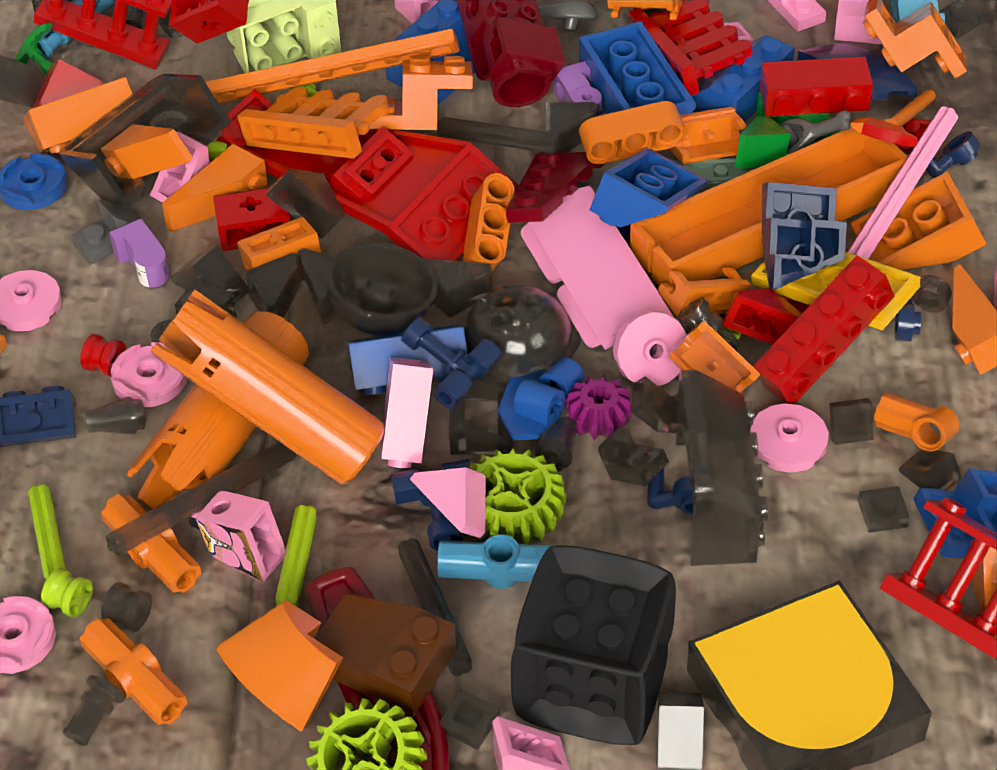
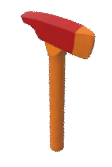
[850,89,936,147]

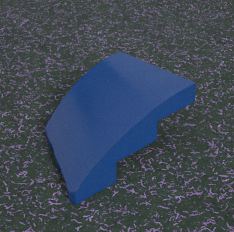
[913,468,997,558]

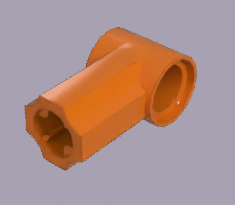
[873,392,960,452]

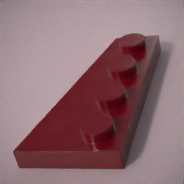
[505,149,605,223]

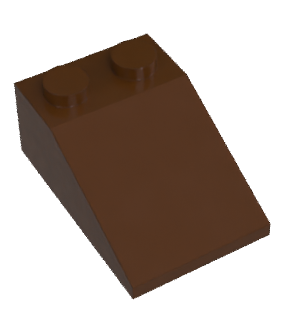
[315,594,456,718]

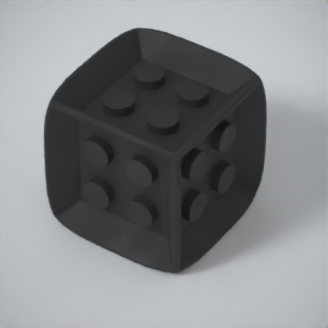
[510,545,676,745]

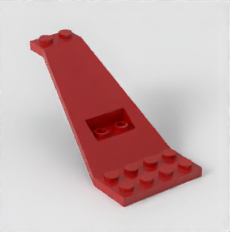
[210,89,518,280]

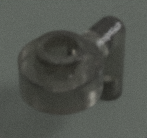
[912,275,952,313]

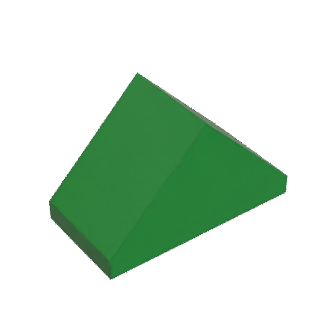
[735,113,790,169]

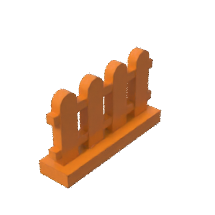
[237,87,390,158]

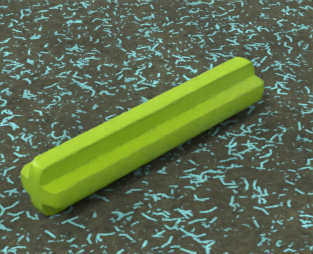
[28,484,66,581]
[275,505,317,607]

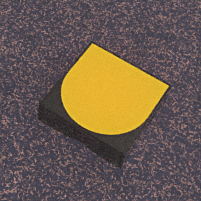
[687,580,932,770]

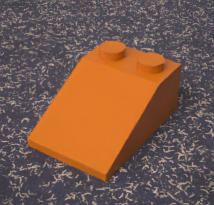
[851,171,987,270]

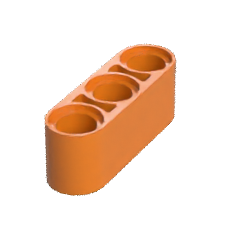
[579,101,686,164]
[462,173,514,280]

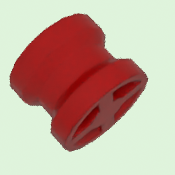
[80,333,126,377]

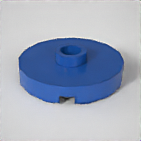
[0,153,68,210]

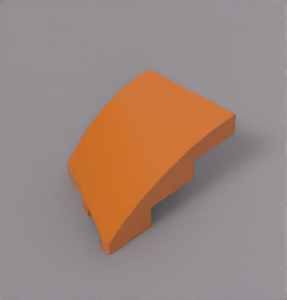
[216,600,343,732]

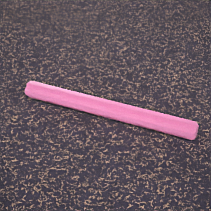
[847,106,958,259]

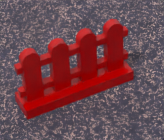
[628,0,753,96]

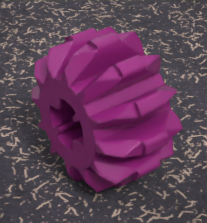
[566,375,632,441]

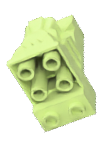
[226,0,341,73]

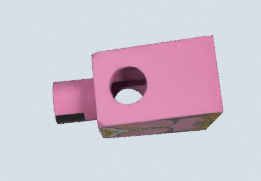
[189,491,286,583]

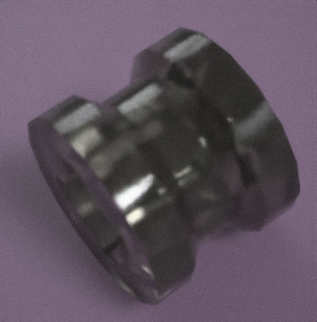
[676,297,724,332]
[101,582,152,632]

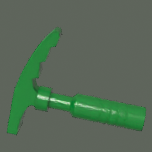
[14,23,53,75]

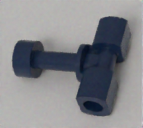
[401,317,502,410]
[391,459,471,551]

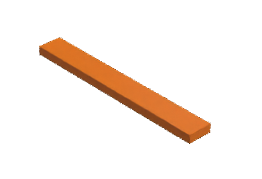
[189,29,460,107]

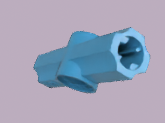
[437,534,551,589]

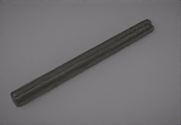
[106,442,296,556]

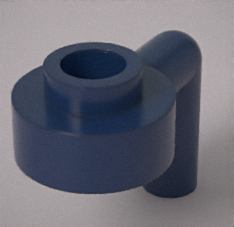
[910,131,980,178]
[894,297,921,342]
[647,464,714,515]

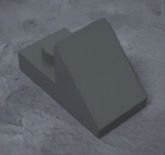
[71,199,152,265]

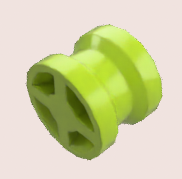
[41,568,93,618]

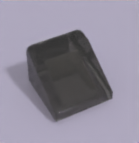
[899,449,961,490]

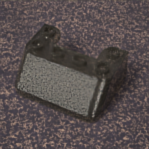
[59,73,231,206]
[675,369,768,566]

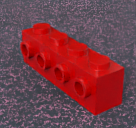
[753,255,895,404]

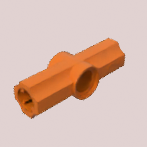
[101,493,202,593]
[79,618,188,726]

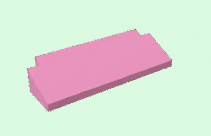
[521,185,675,356]

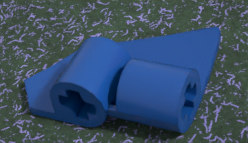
[498,352,584,440]

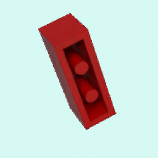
[759,57,873,117]

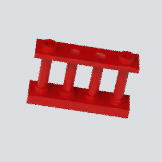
[33,0,172,70]
[879,497,997,660]

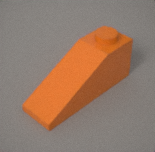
[101,124,193,179]
[162,144,268,232]
[952,264,997,375]

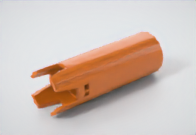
[150,289,385,485]
[126,311,309,521]

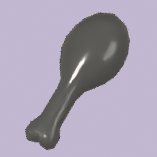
[537,0,598,31]
[779,110,851,155]

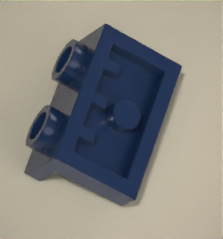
[0,386,77,447]

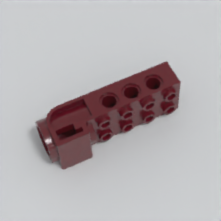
[457,0,566,108]

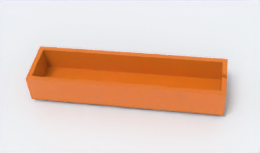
[630,127,908,287]

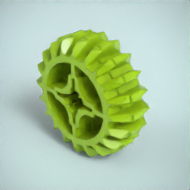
[470,447,566,544]
[306,698,427,770]

